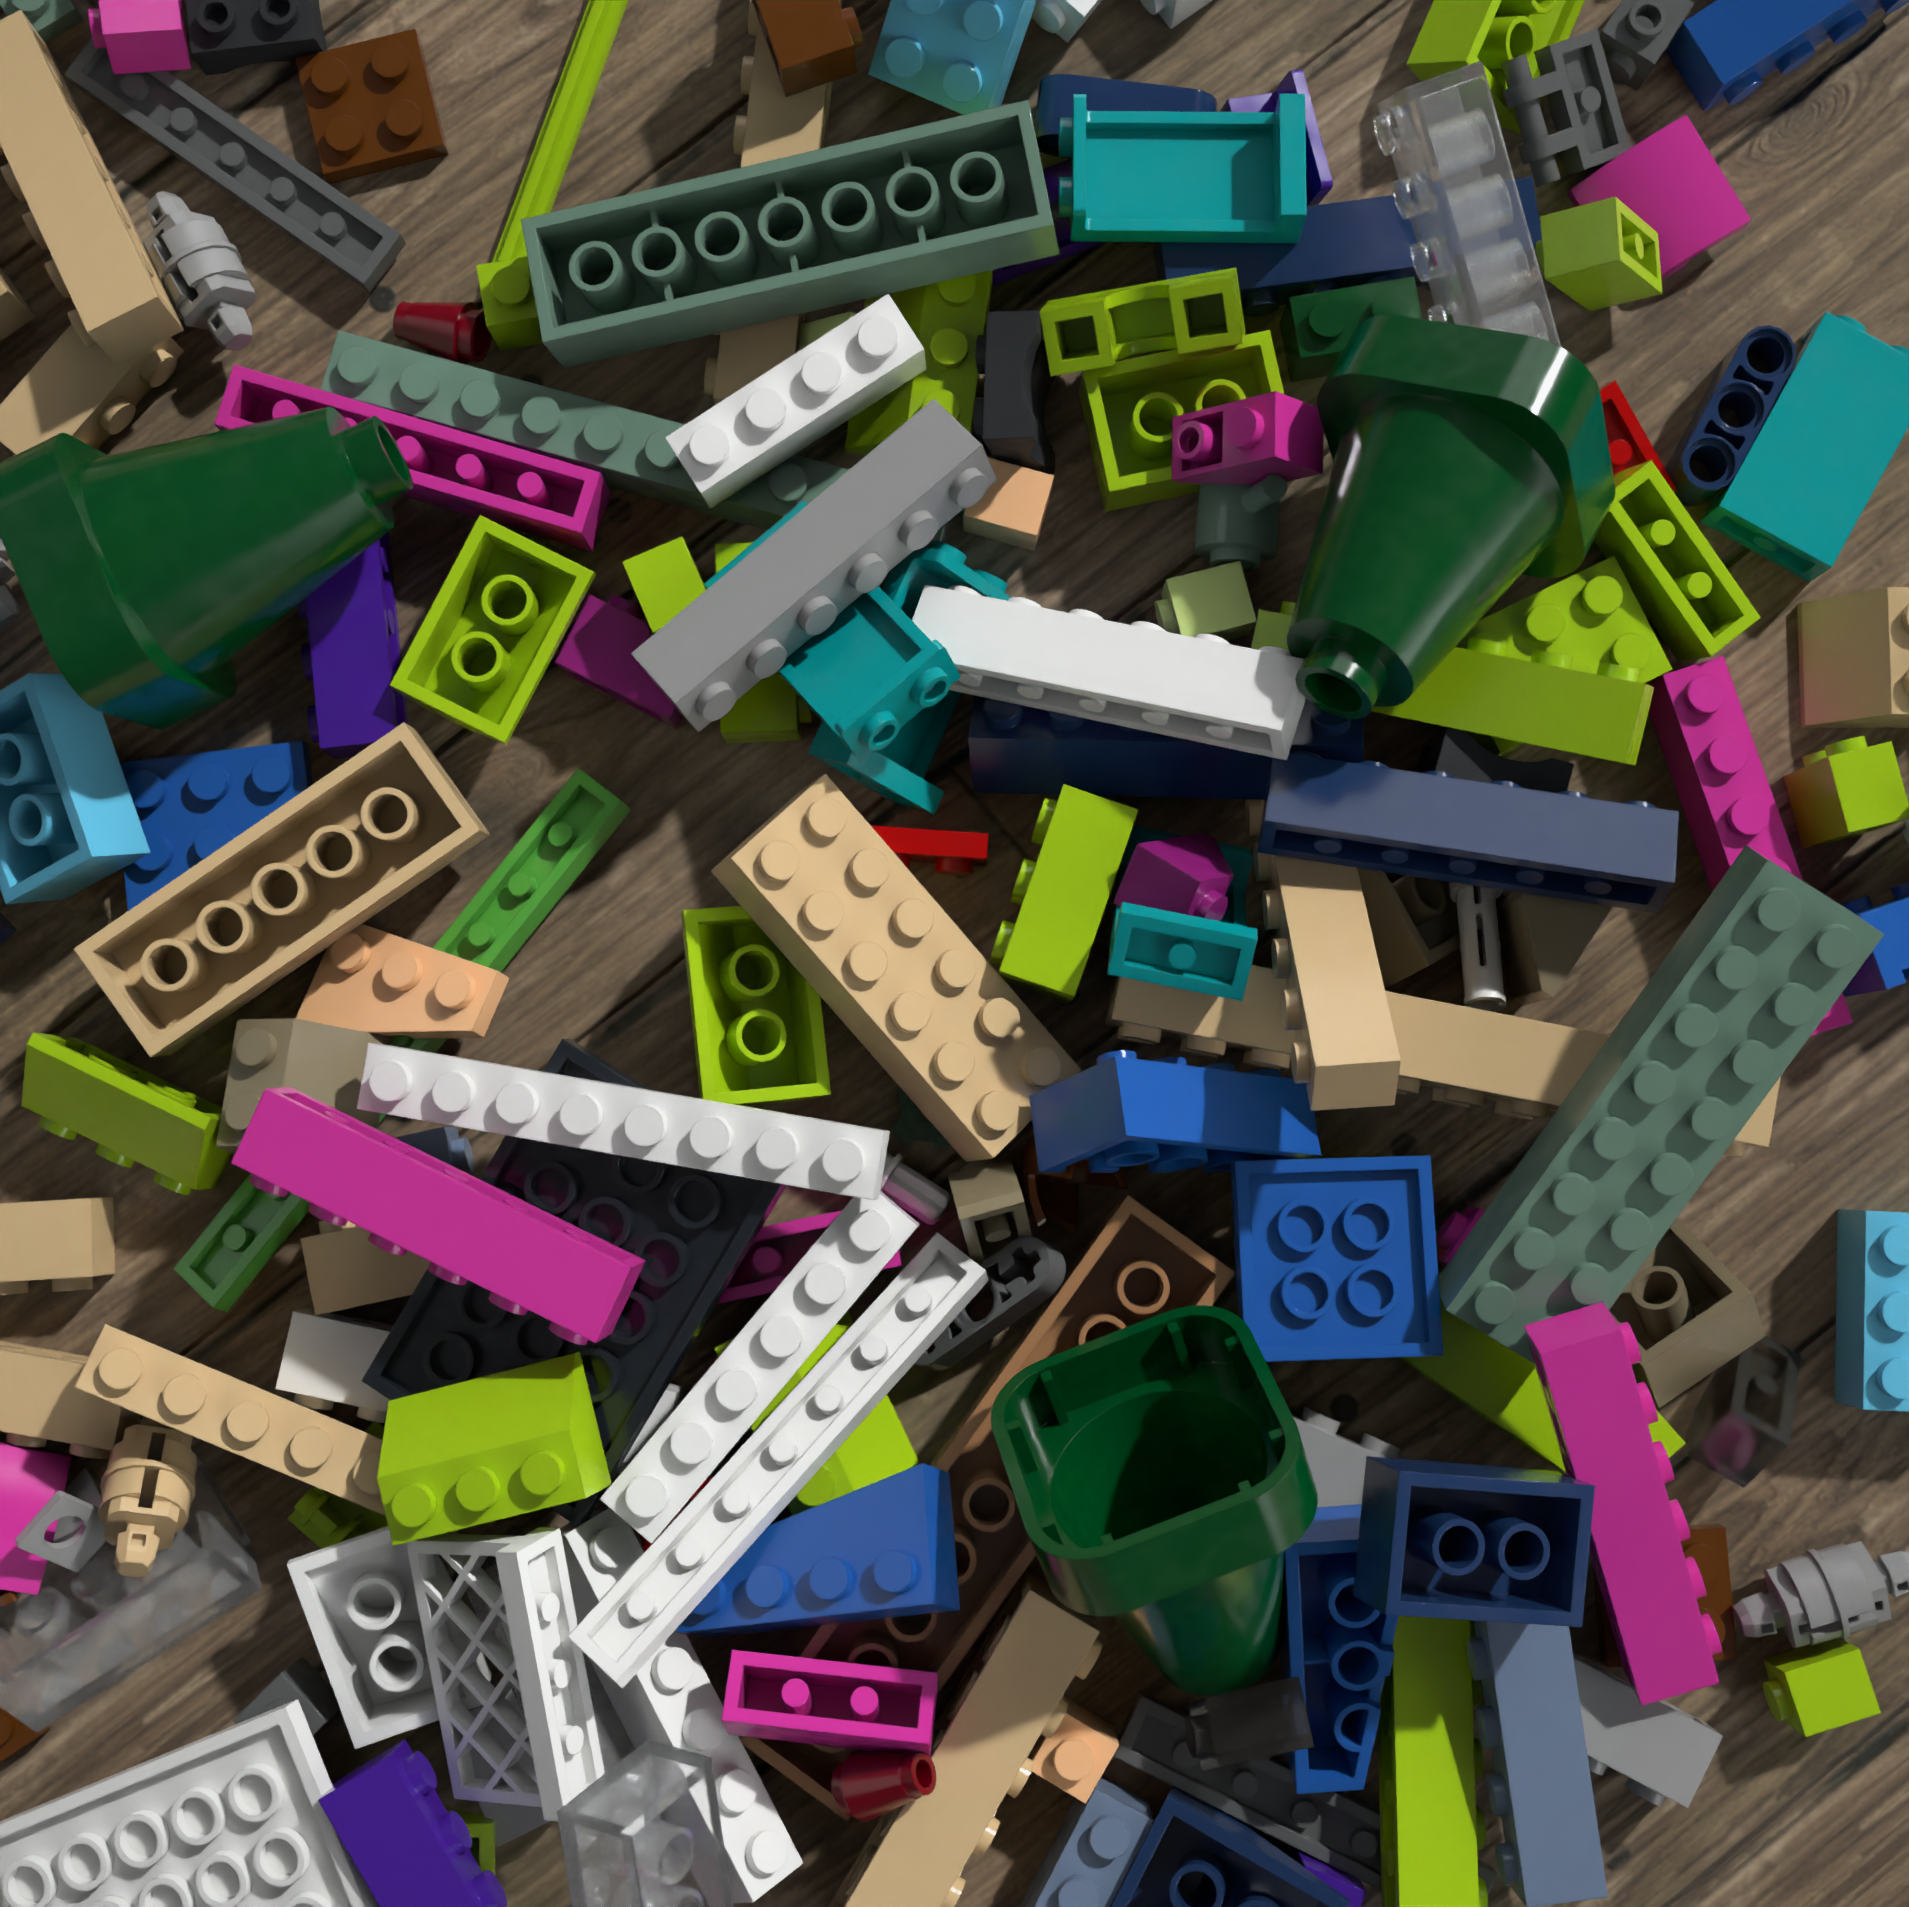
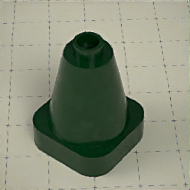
[1287,315,1615,719]
[0,407,413,730]
[991,1305,1318,1696]

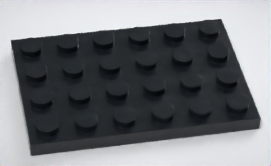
[361,1039,787,1527]

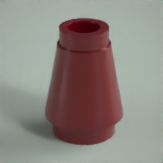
[393,301,492,365]
[831,1751,936,1822]

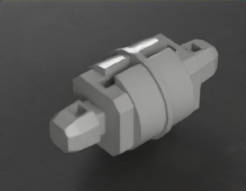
[142,191,256,351]
[1732,1541,1909,1648]

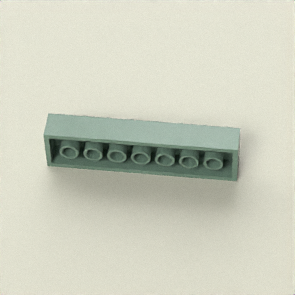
[521,100,1060,368]
[1439,845,1885,1364]

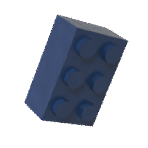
[1353,1456,1595,1627]

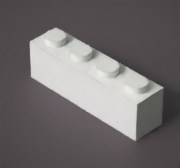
[665,294,927,509]

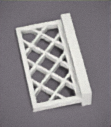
[406,1527,608,1822]

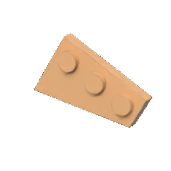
[295,924,509,1039]

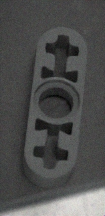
[914,1236,1066,1371]

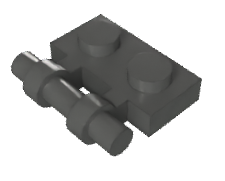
[1501,28,1630,187]

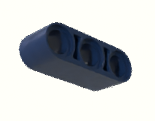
[1034,74,1218,159]
[1666,325,1796,507]

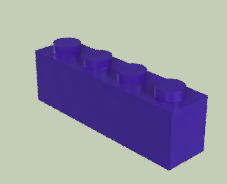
[297,532,408,759]
[318,1739,507,1907]

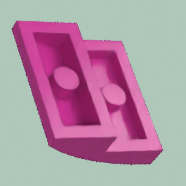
[1567,114,1751,280]
[0,1442,71,1595]

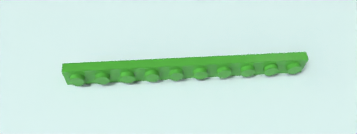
[173,768,631,1312]

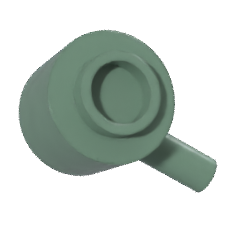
[1194,474,1287,571]

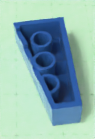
[1029,1050,1321,1173]

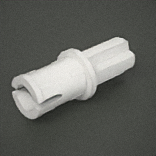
[880,1153,951,1225]

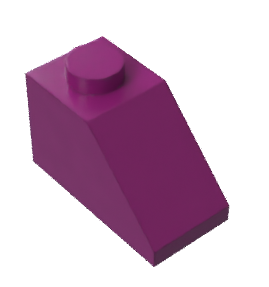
[555,595,682,729]
[1113,832,1234,921]

